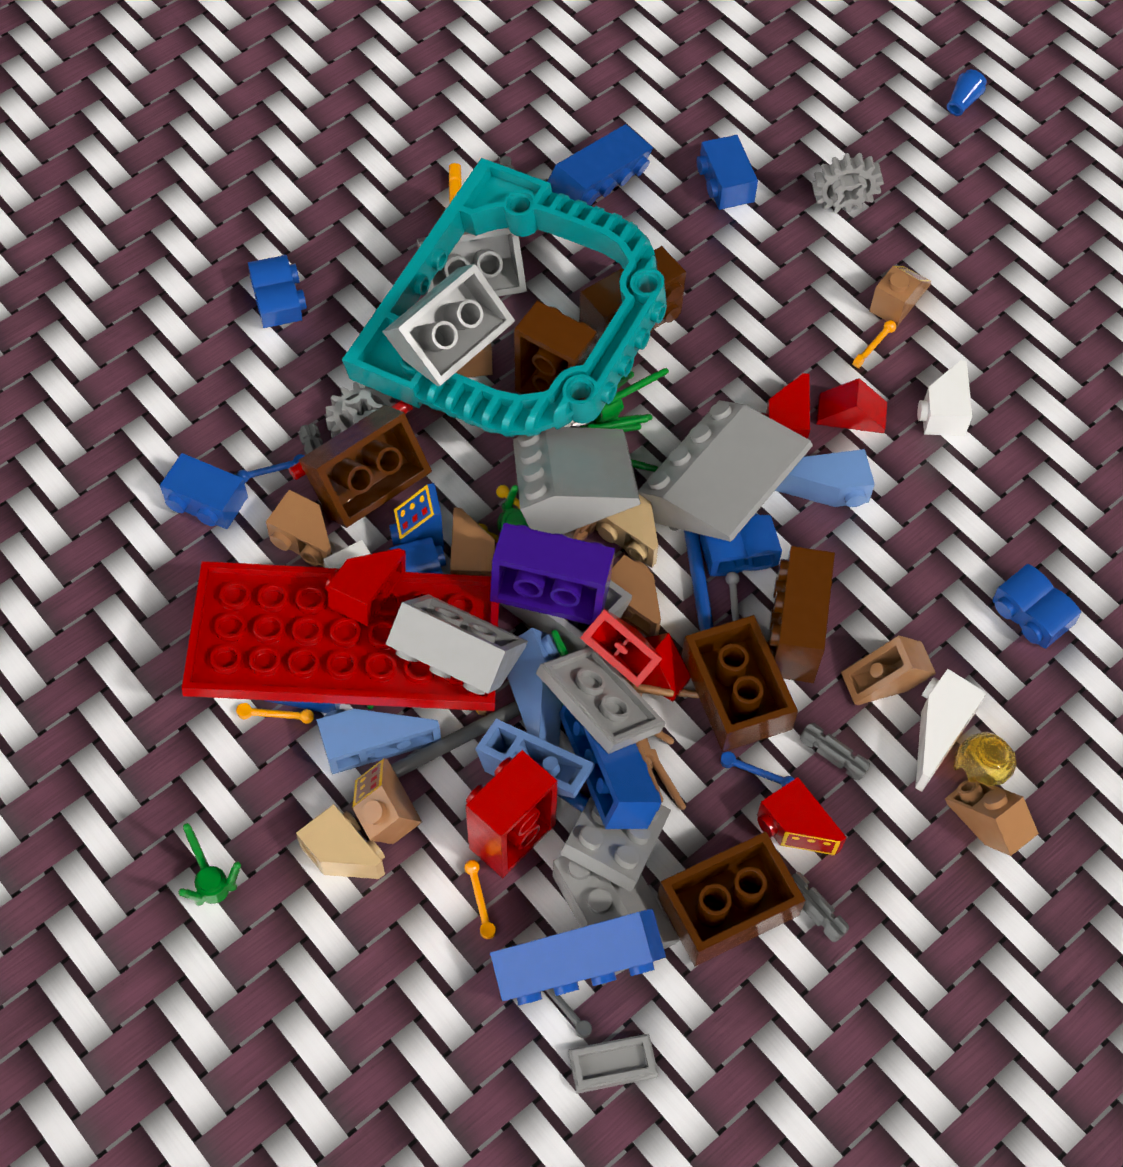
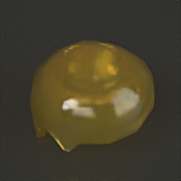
[953,732,1017,786]

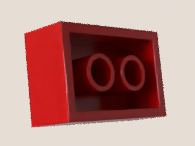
[465,750,558,879]

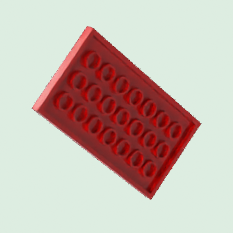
[181,561,499,711]

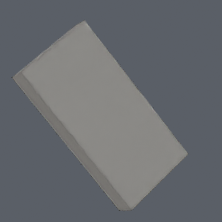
[568,1034,658,1094]

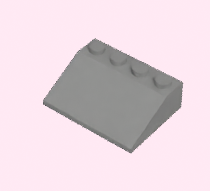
[638,400,813,542]
[513,427,641,534]

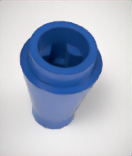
[947,69,987,116]

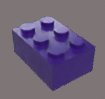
[490,523,615,625]

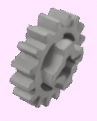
[812,153,884,213]
[326,382,396,438]

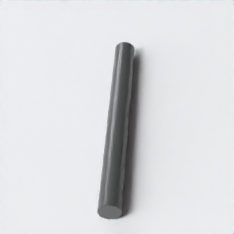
[391,700,521,778]

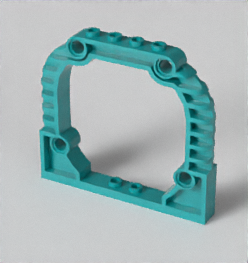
[342,158,667,437]

